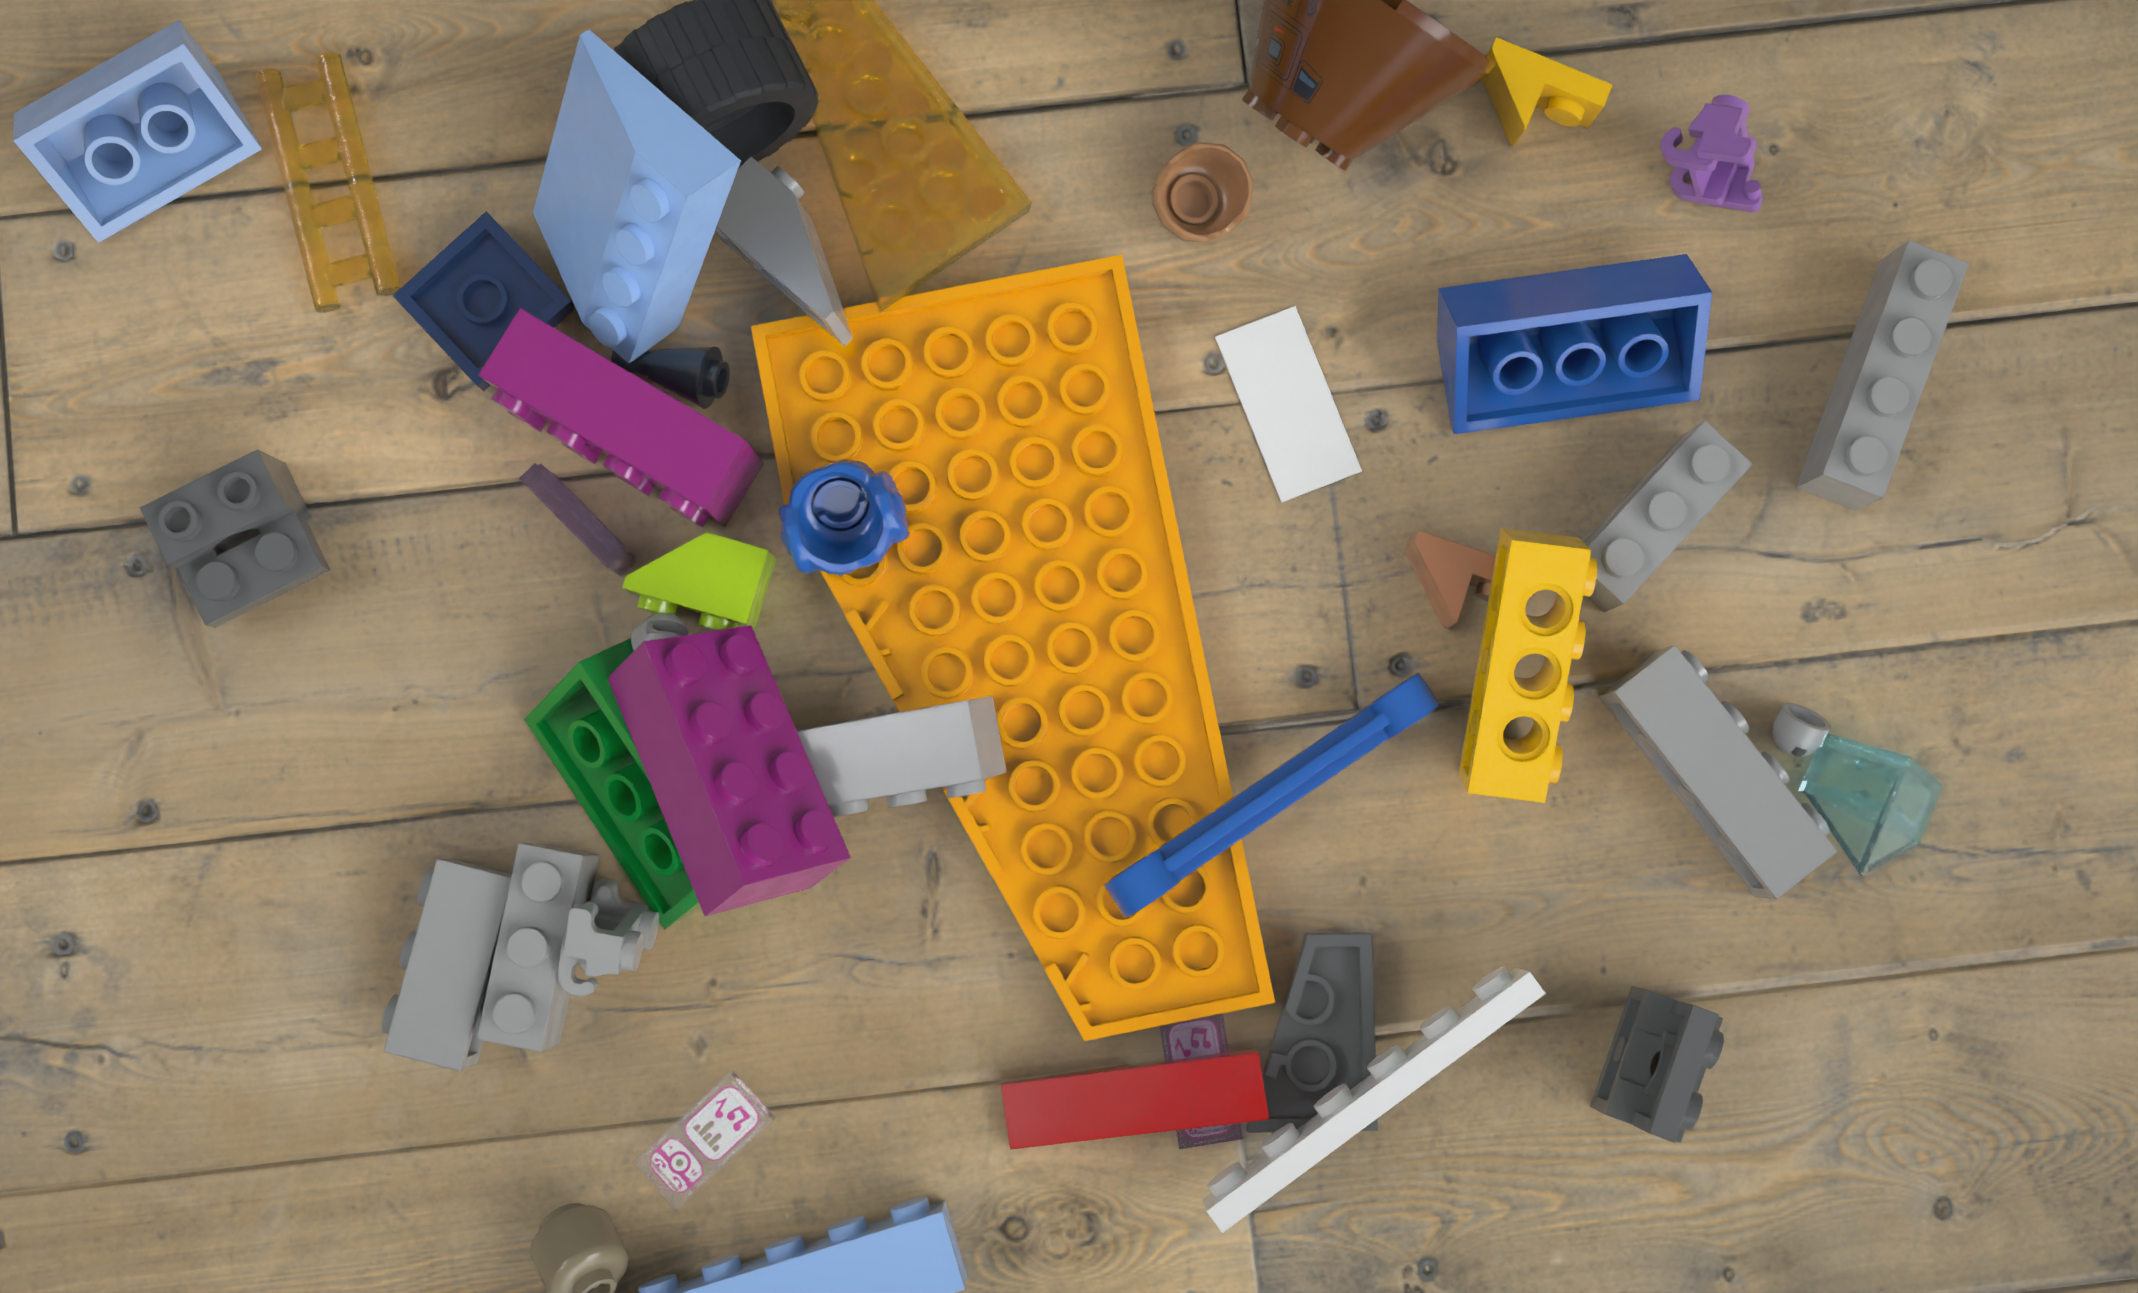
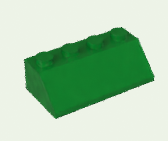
[524,638,700,930]

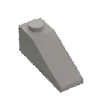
[715,157,853,347]

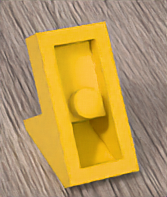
[1482,37,1613,147]

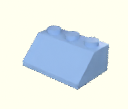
[13,19,262,243]

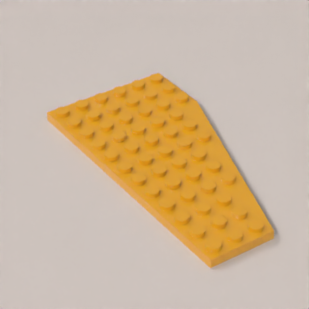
[751,254,1275,1041]

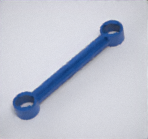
[1104,672,1441,918]

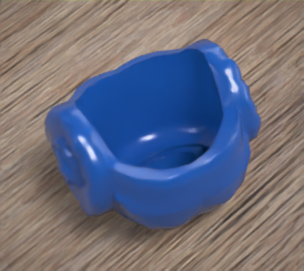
[779,460,909,576]

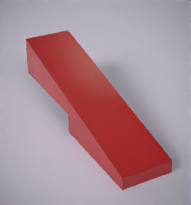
[1001,1048,1269,1150]

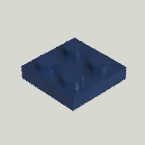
[393,211,575,391]

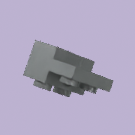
[140,449,330,628]
[1590,986,1724,1143]

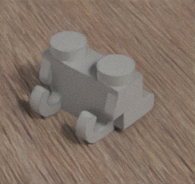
[558,877,659,997]

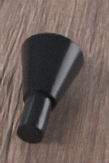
[611,347,730,409]

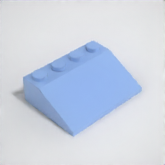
[533,30,741,364]

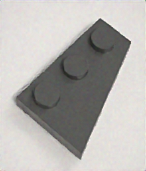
[1246,932,1378,1133]

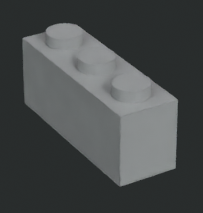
[1584,421,1753,612]
[797,695,1007,817]
[477,843,600,1052]
[382,858,512,1071]

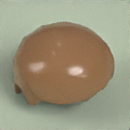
[1153,142,1254,243]

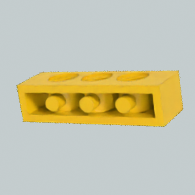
[1458,528,1597,803]

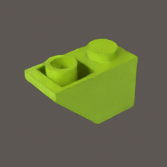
[622,532,777,631]

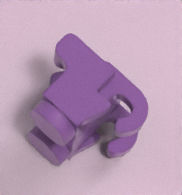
[1660,95,1763,212]

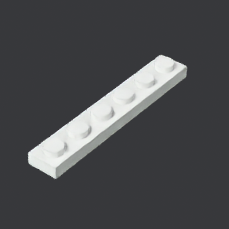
[1202,966,1546,1233]

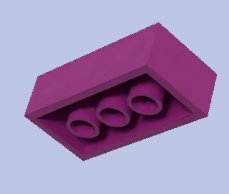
[479,308,764,528]
[608,625,851,917]

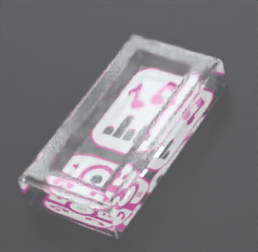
[633,1070,776,1210]

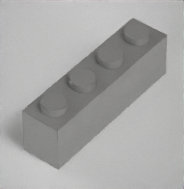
[1796,240,1969,510]
[1598,645,1838,899]

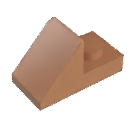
[1405,530,1534,629]

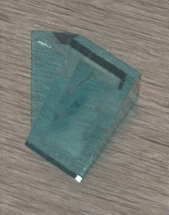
[1799,733,1944,876]

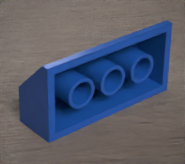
[1437,254,1712,434]

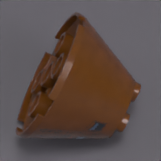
[1242,0,1496,171]

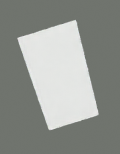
[1215,306,1362,503]

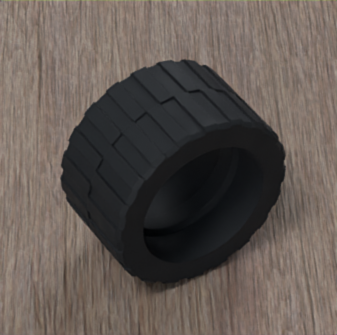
[613,0,819,169]

